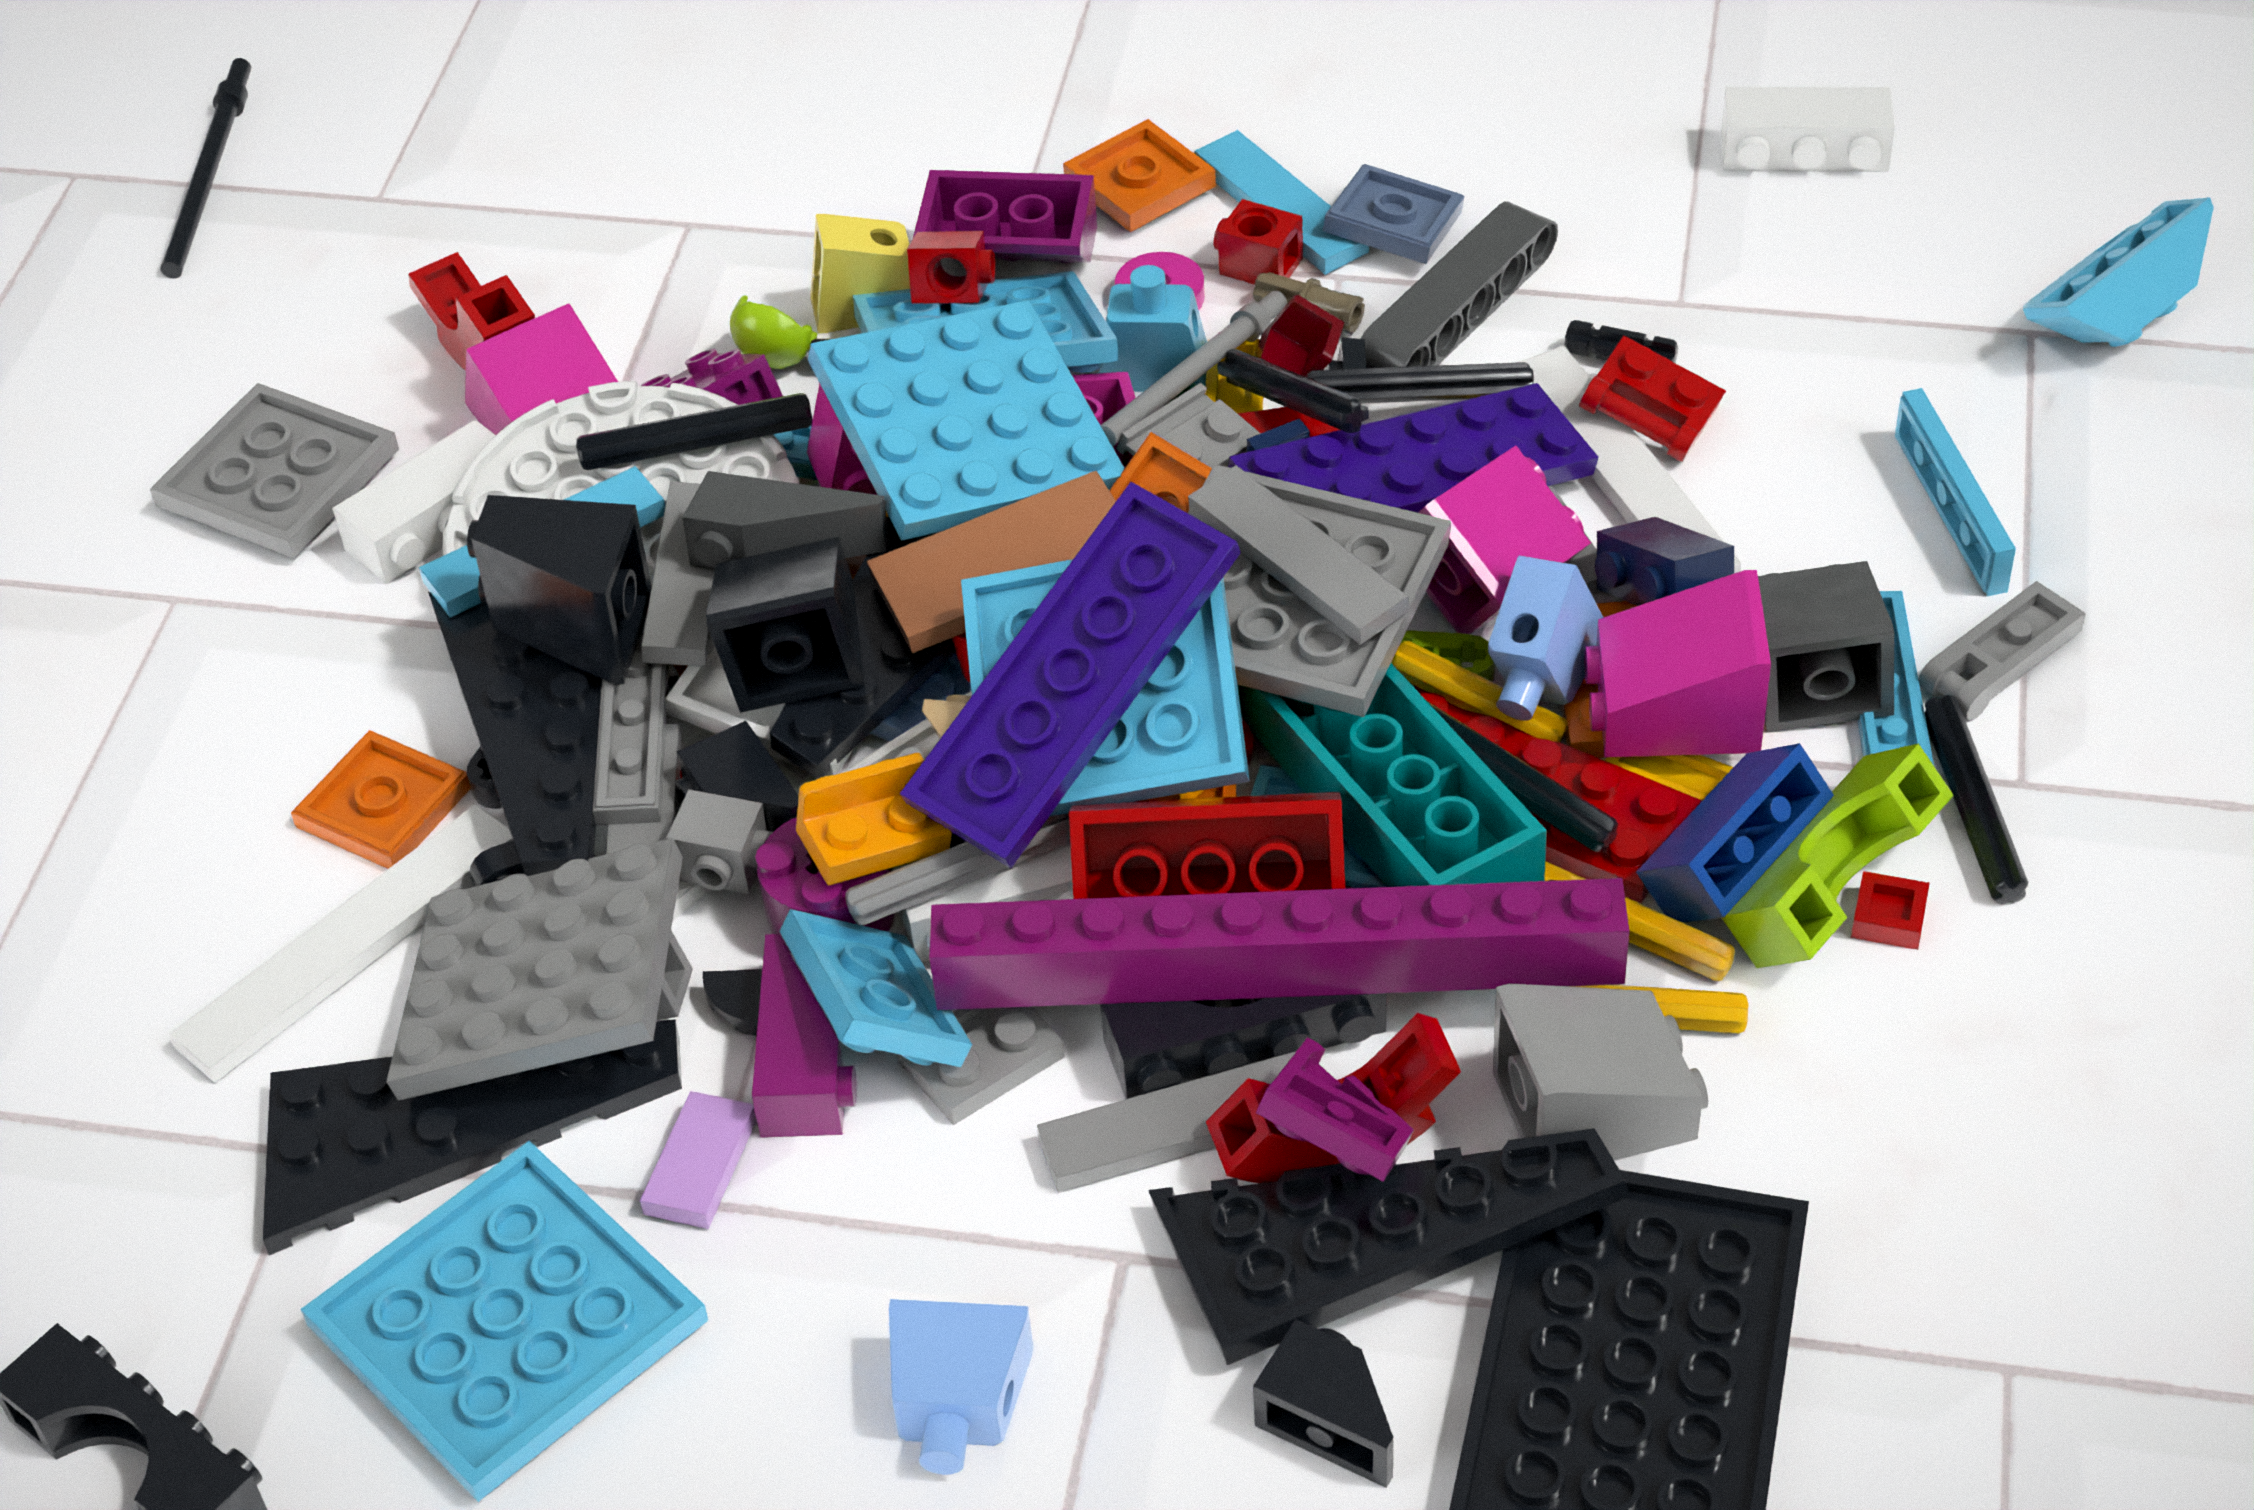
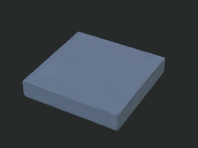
[1323,164,1465,264]

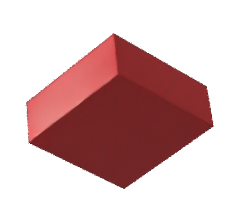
[1851,871,1930,950]

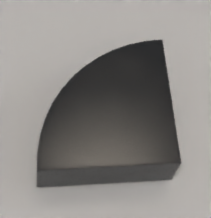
[702,969,762,1036]

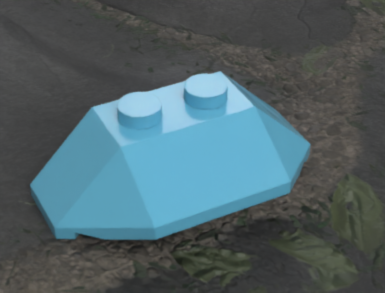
[2023,197,2214,347]

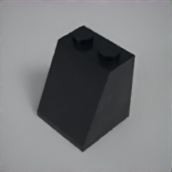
[467,495,652,684]
[706,537,865,713]

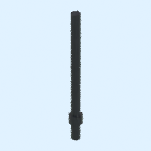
[160,58,252,279]

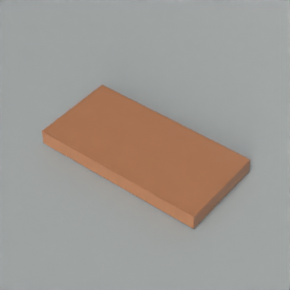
[866,471,1116,653]

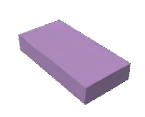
[640,1091,757,1229]

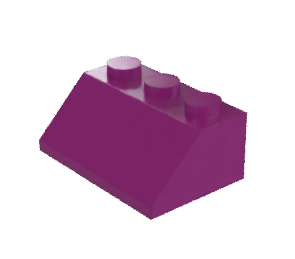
[912,169,1097,263]

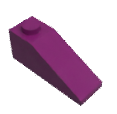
[752,934,857,1138]

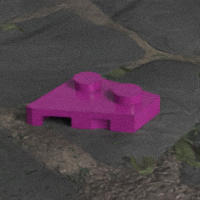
[1256,1037,1414,1182]

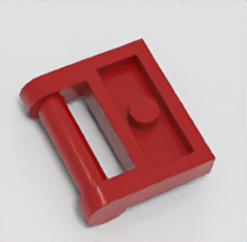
[1578,336,1727,463]

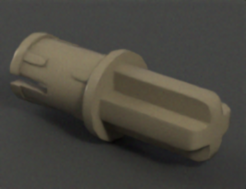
[1253,272,1365,333]

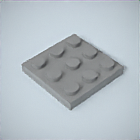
[150,383,399,558]

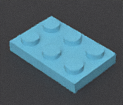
[779,909,972,1067]

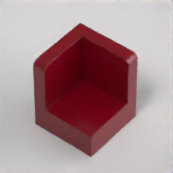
[1255,295,1345,377]

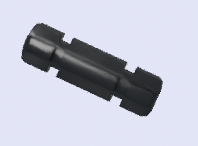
[1564,320,1678,363]

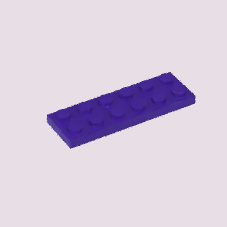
[1227,383,1599,513]
[900,482,1241,869]

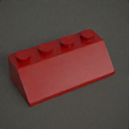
[1069,792,1345,899]

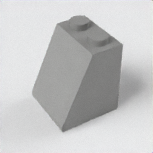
[1492,984,1709,1161]

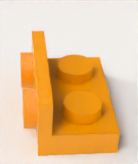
[796,753,952,886]

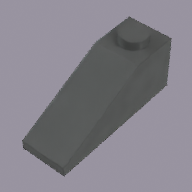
[682,471,890,569]

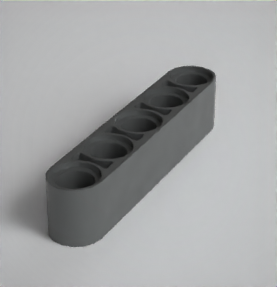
[1360,201,1558,368]

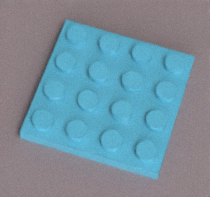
[853,271,1118,372]
[808,300,1125,541]
[961,559,1250,816]
[301,1141,709,1502]

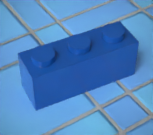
[1636,743,1834,923]

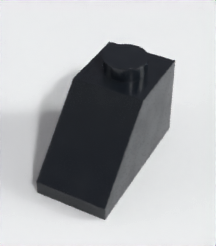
[675,721,799,832]
[1253,1319,1394,1488]

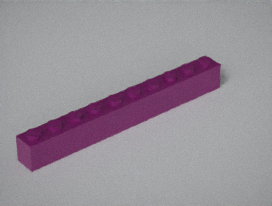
[929,878,1630,1010]

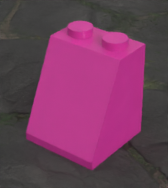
[465,303,619,435]
[1418,445,1591,634]
[1584,570,1771,757]

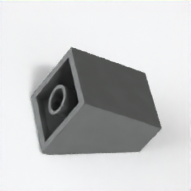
[1758,561,1894,733]

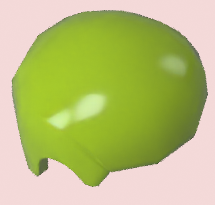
[729,295,818,369]

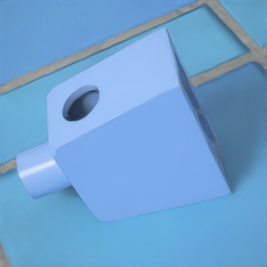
[1488,555,1604,721]
[889,1299,1033,1475]

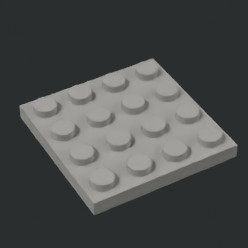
[1188,464,1451,717]
[386,838,683,1101]

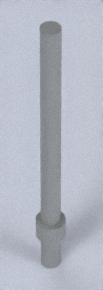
[1100,291,1287,447]

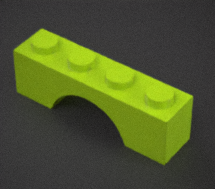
[1722,743,1954,968]

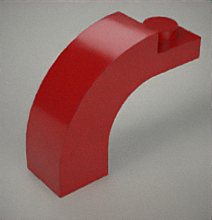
[408,252,535,371]
[1205,1013,1461,1183]

